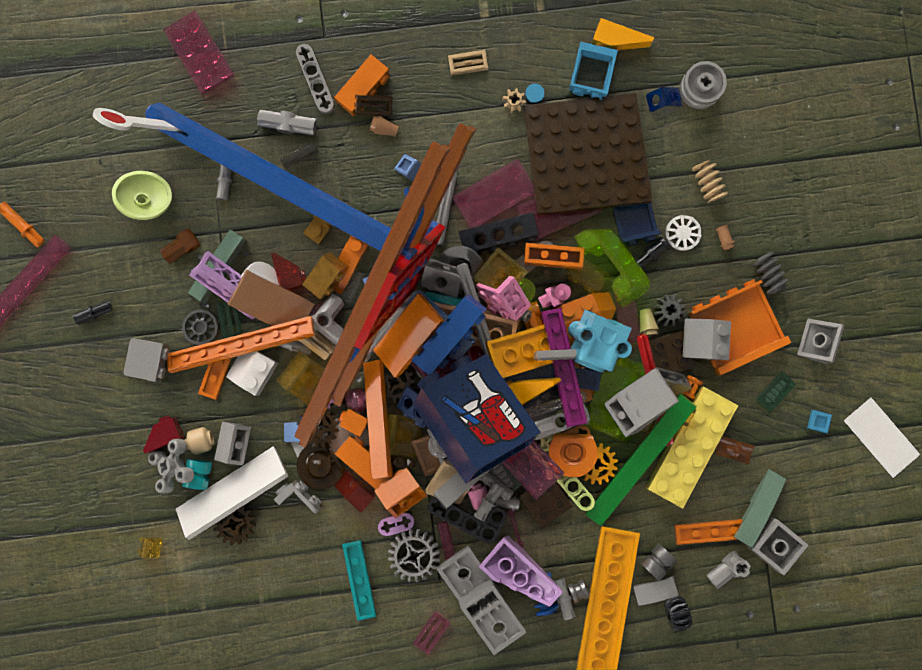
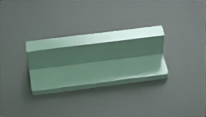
[188,230,247,304]

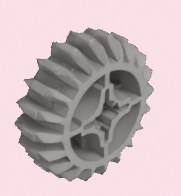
[388,529,440,582]

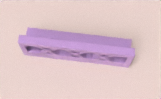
[189,251,255,319]

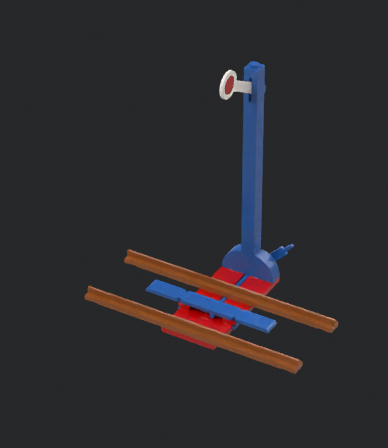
[93,102,476,448]

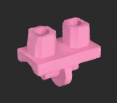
[538,284,571,308]

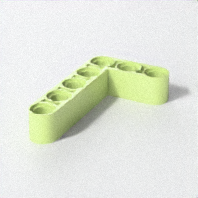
[528,408,595,511]

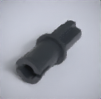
[73,301,113,325]

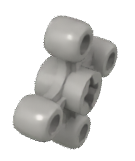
[148,439,194,494]

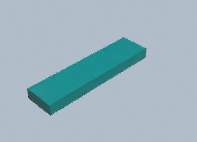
[342,540,377,621]

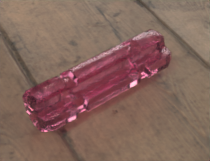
[438,521,455,560]

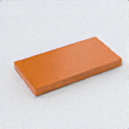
[373,293,444,377]

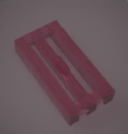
[412,611,451,655]

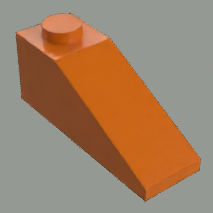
[334,235,370,295]

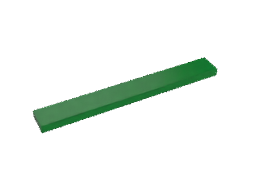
[585,394,697,526]

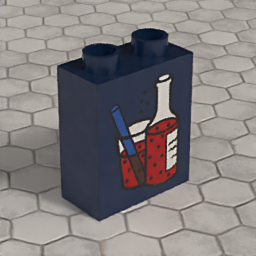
[413,354,541,484]

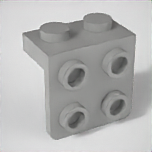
[124,338,169,382]
[274,480,322,514]

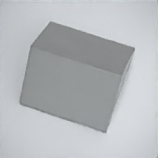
[797,319,844,364]

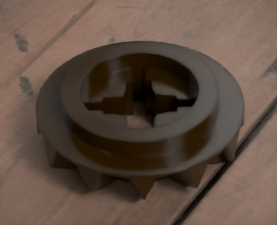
[390,454,415,469]

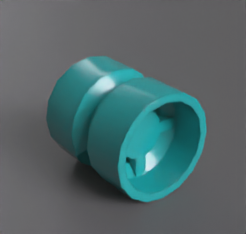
[182,459,212,490]

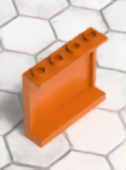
[688,279,791,375]

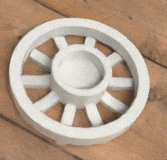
[665,215,702,251]

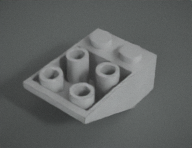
[604,368,679,437]

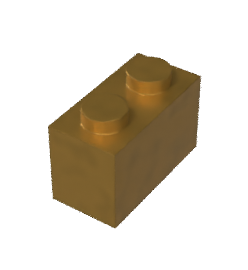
[302,252,348,299]

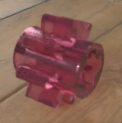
[345,388,366,412]

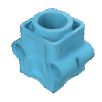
[568,310,632,373]

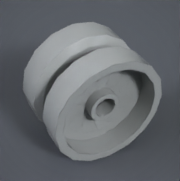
[680,61,727,109]

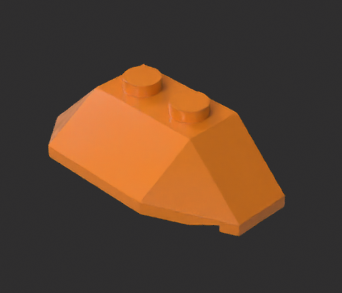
[540,292,616,346]

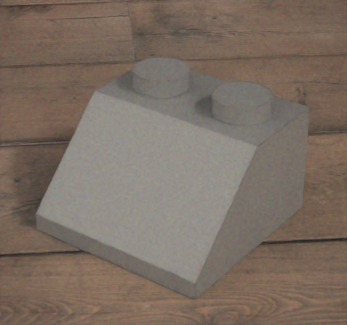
[683,319,731,360]

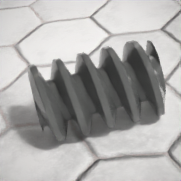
[753,251,791,294]

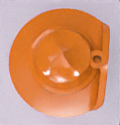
[549,433,598,477]

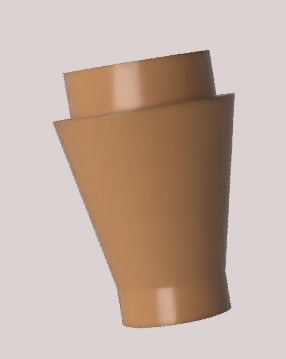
[369,116,399,137]

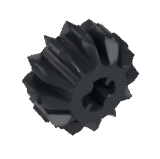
[664,596,693,632]

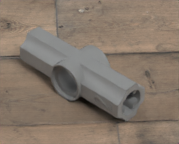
[257,110,317,136]
[534,405,590,440]

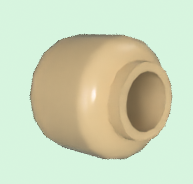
[184,427,215,455]

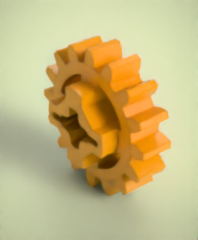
[583,443,618,485]

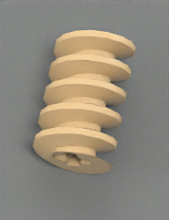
[692,160,728,203]

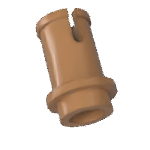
[716,225,735,251]

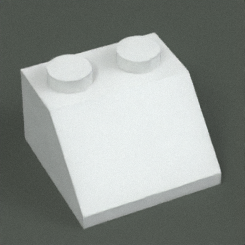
[226,351,279,396]

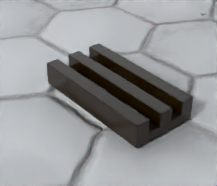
[354,95,393,116]

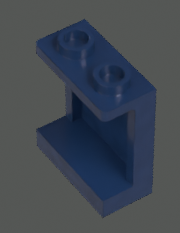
[612,203,661,247]

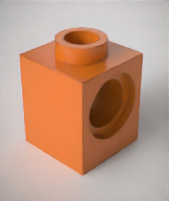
[338,409,368,437]

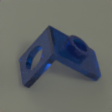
[646,87,682,112]

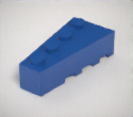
[411,294,487,375]

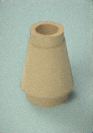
[640,309,659,338]

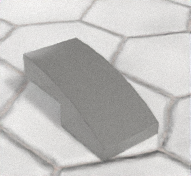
[634,576,679,606]

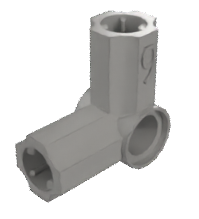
[311,294,345,345]
[706,551,751,589]

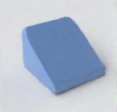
[394,154,421,182]
[284,422,300,442]

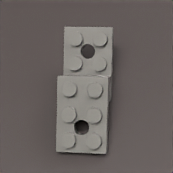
[436,546,526,655]

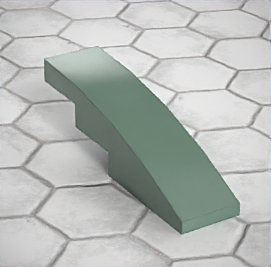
[734,469,786,548]

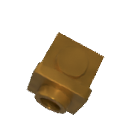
[303,215,332,245]

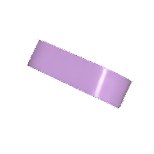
[378,512,414,536]

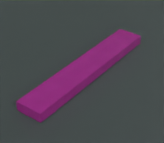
[541,308,588,428]

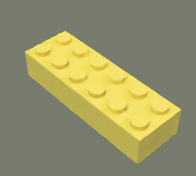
[645,387,738,508]

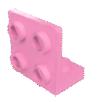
[476,276,531,321]

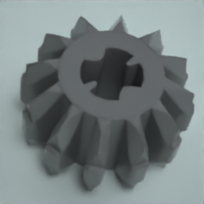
[653,294,686,327]

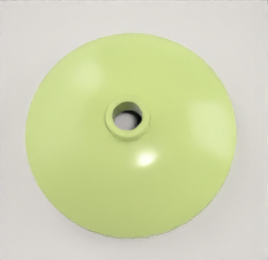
[112,171,172,220]

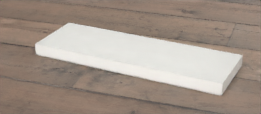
[176,446,288,540]

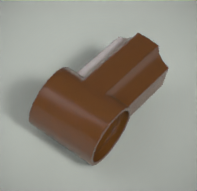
[159,228,201,264]

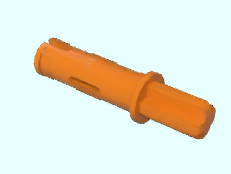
[0,202,44,247]

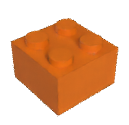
[375,468,427,519]

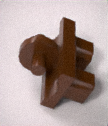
[714,436,754,464]

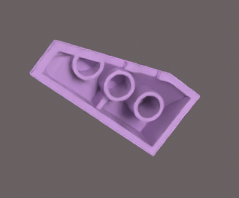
[479,535,563,607]

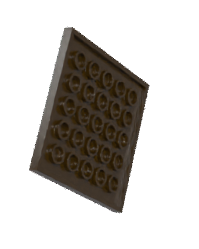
[523,93,653,216]

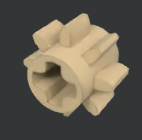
[502,88,526,113]

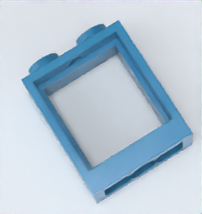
[569,42,618,100]

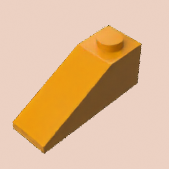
[591,18,654,50]
[506,377,562,406]

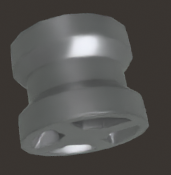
[568,580,589,603]

